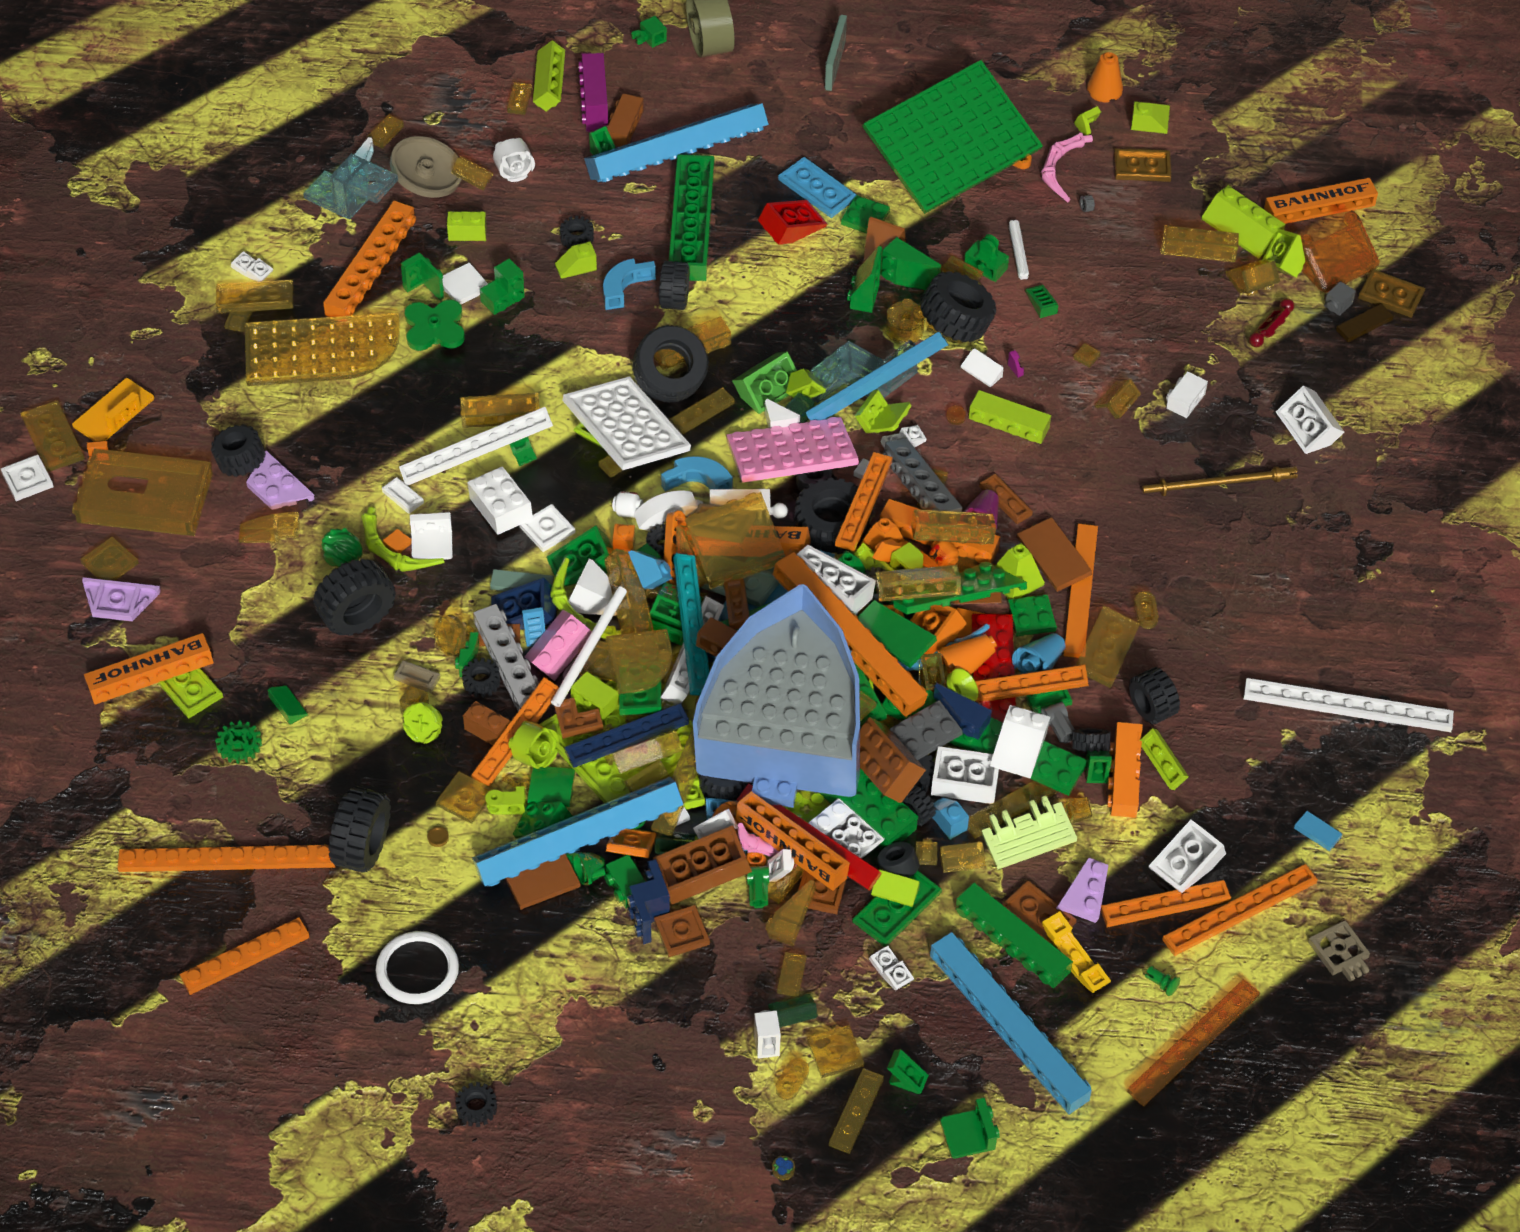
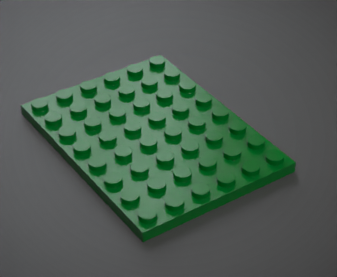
[862,60,1043,214]

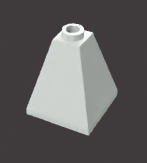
[569,559,627,616]

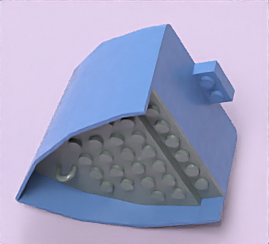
[693,584,860,808]

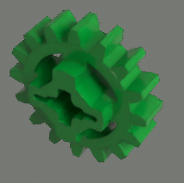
[215,721,262,764]

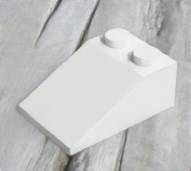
[990,705,1050,779]
[1149,820,1226,893]

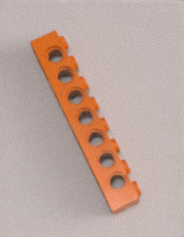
[324,201,416,322]

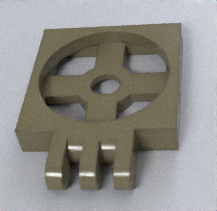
[1308,920,1370,981]

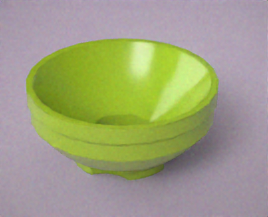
[946,668,978,702]

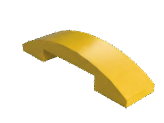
[1042,911,1111,993]

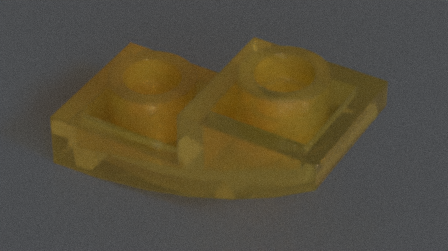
[1044,797,1092,823]

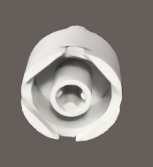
[493,138,535,182]

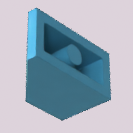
[628,550,672,589]
[932,798,969,839]

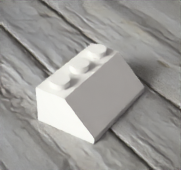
[1276,386,1344,454]

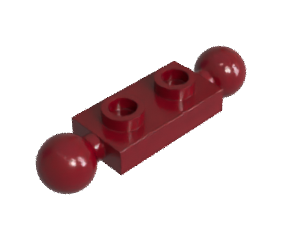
[1249,298,1295,347]

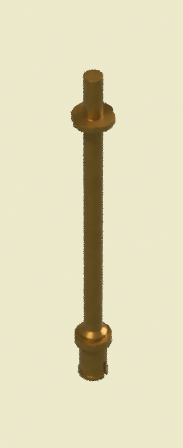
[1142,466,1298,496]

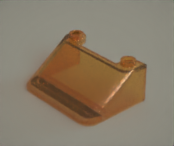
[1300,210,1380,292]

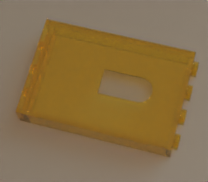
[72,448,213,536]

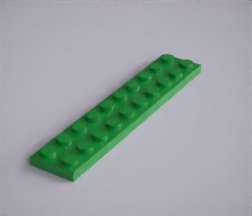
[882,688,1088,796]

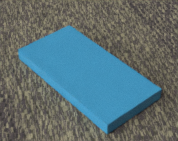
[778,157,857,218]

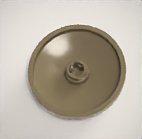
[390,136,463,198]

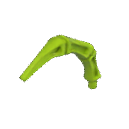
[361,507,444,572]
[550,558,626,642]

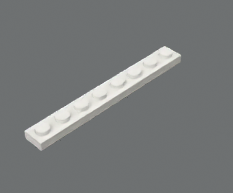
[399,407,553,486]

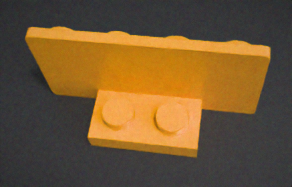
[72,378,154,442]

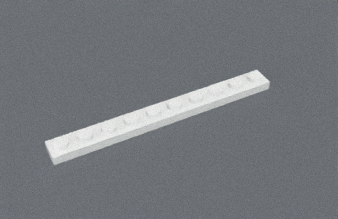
[1244,678,1454,732]

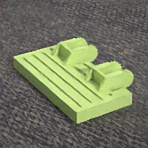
[982,795,1077,870]

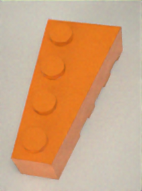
[1107,722,1143,818]

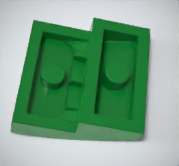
[528,767,575,807]

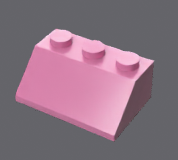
[525,610,592,681]

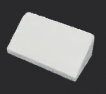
[961,348,1003,387]

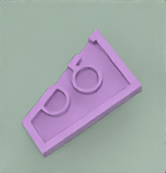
[1056,858,1108,923]

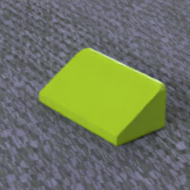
[871,870,920,907]

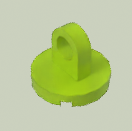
[403,702,442,744]

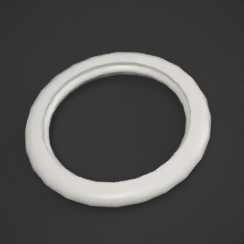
[375,931,459,1004]

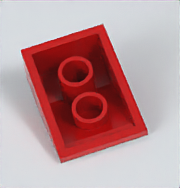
[758,200,828,245]

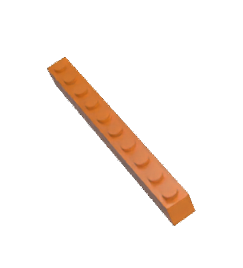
[772,552,928,717]

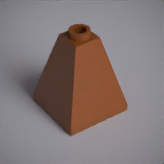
[863,216,906,265]

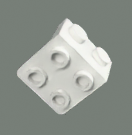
[410,512,453,559]

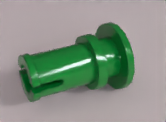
[1145,965,1181,996]

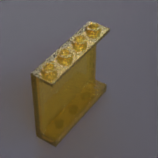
[685,492,785,589]

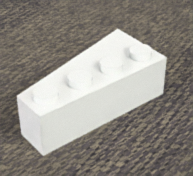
[797,545,876,614]

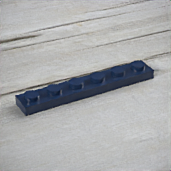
[565,703,689,768]

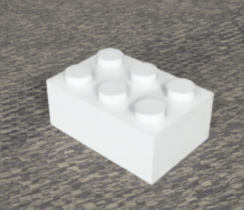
[467,466,533,535]
[931,746,999,804]

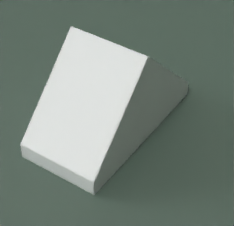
[765,399,800,428]

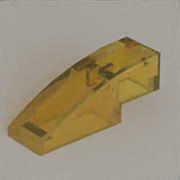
[239,512,300,543]

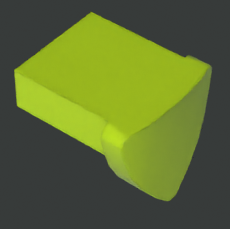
[1074,106,1101,135]

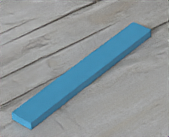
[806,332,948,420]

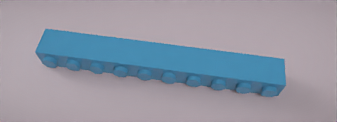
[472,777,683,886]
[930,932,1092,1115]

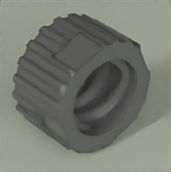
[1080,195,1095,212]

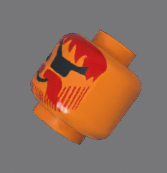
[929,539,959,569]

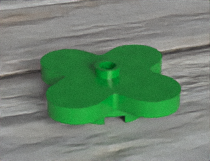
[405,300,465,351]

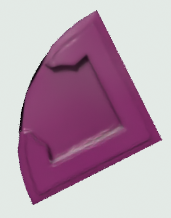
[1008,350,1024,378]

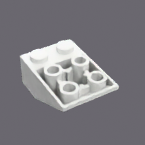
[809,799,884,859]

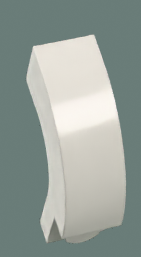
[634,491,703,531]

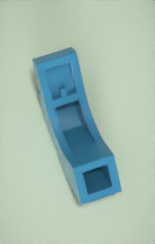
[603,259,656,310]
[661,457,733,492]

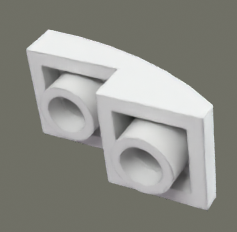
[231,251,273,282]
[880,425,926,448]
[869,946,914,991]

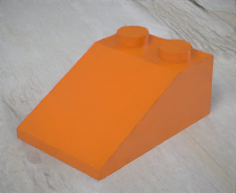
[910,605,966,660]

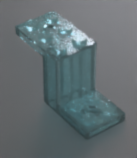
[303,153,398,220]
[810,340,918,403]

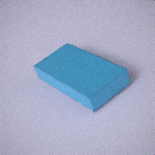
[1294,811,1342,852]

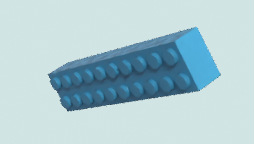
[584,103,769,182]

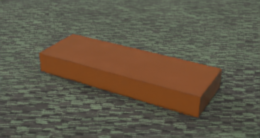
[979,474,1033,524]

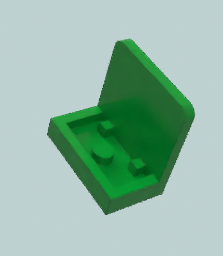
[401,252,444,300]
[513,801,573,838]
[940,1097,1000,1159]

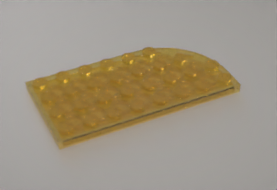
[245,312,400,386]

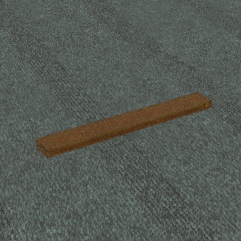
[1127,979,1260,1106]

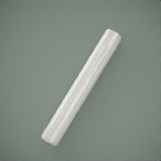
[1009,220,1029,280]

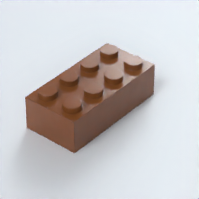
[860,717,926,803]
[653,825,752,905]

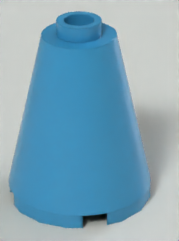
[1012,633,1065,674]

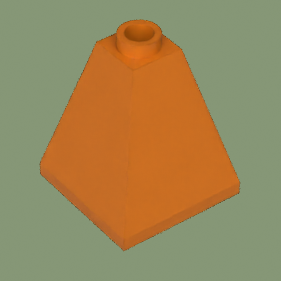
[854,516,905,565]

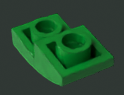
[455,632,479,677]

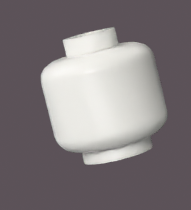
[612,491,643,518]

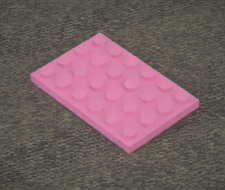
[726,417,859,483]

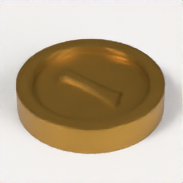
[427,827,449,847]

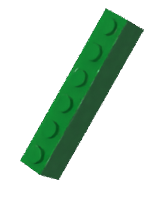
[955,883,1073,989]

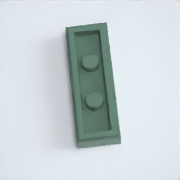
[490,569,554,591]

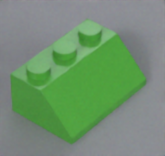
[732,352,797,414]

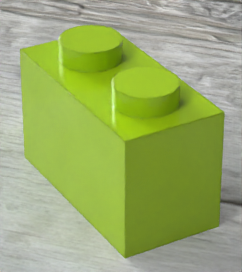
[447,212,487,241]
[571,672,619,720]

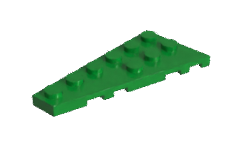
[893,562,1027,614]

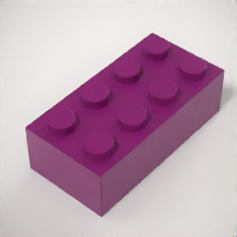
[579,53,608,132]

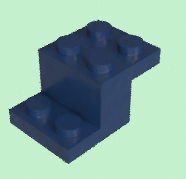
[627,859,670,945]

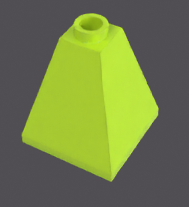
[995,543,1045,599]

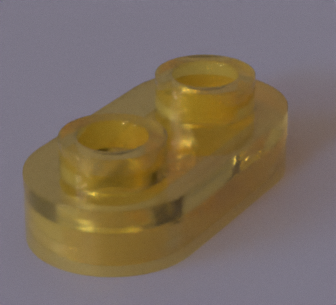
[1135,591,1159,629]
[776,1059,809,1100]

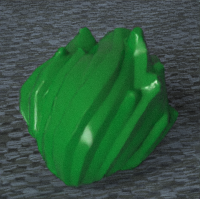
[321,528,363,567]

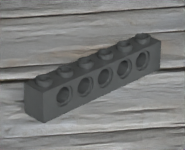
[882,438,962,528]

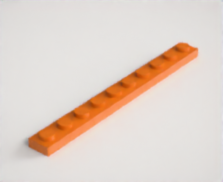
[118,845,335,872]

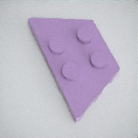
[246,451,315,510]
[82,577,161,621]

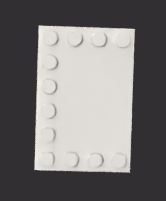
[562,376,691,470]

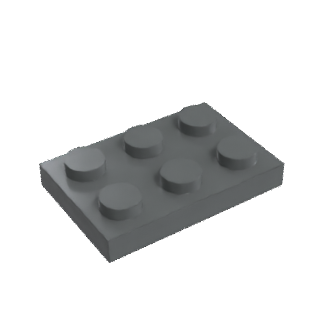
[890,701,962,760]

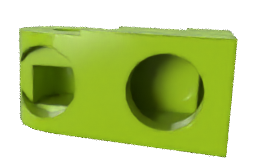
[485,786,526,815]

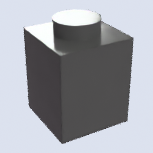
[1324,281,1356,316]

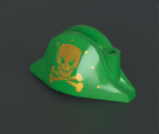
[567,852,606,885]

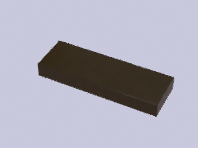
[1336,304,1394,342]

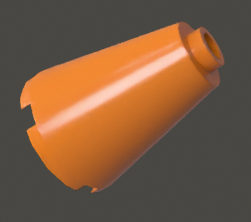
[1087,52,1123,103]
[937,634,997,675]

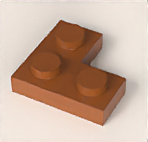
[554,698,604,739]

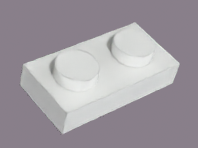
[768,849,794,882]

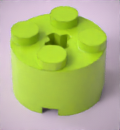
[508,721,559,769]

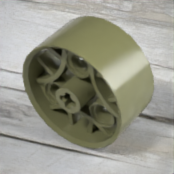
[686,0,734,58]

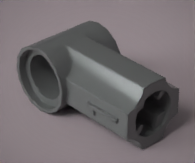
[1041,702,1075,744]

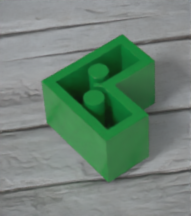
[480,259,525,315]

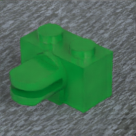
[964,234,1009,282]

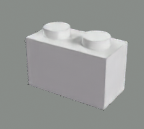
[1166,371,1208,418]
[754,1010,781,1059]

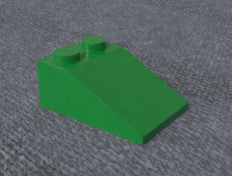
[881,237,941,290]
[847,246,882,313]
[546,525,620,587]

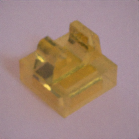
[915,839,937,865]

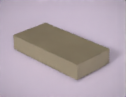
[394,660,440,693]

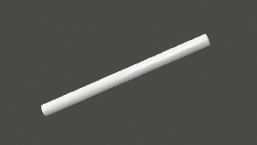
[551,586,627,707]

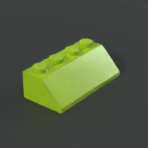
[1202,185,1285,259]

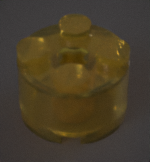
[886,299,925,345]

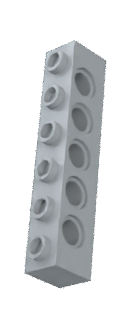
[473,604,539,712]

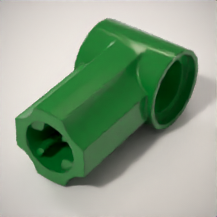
[747,866,769,908]

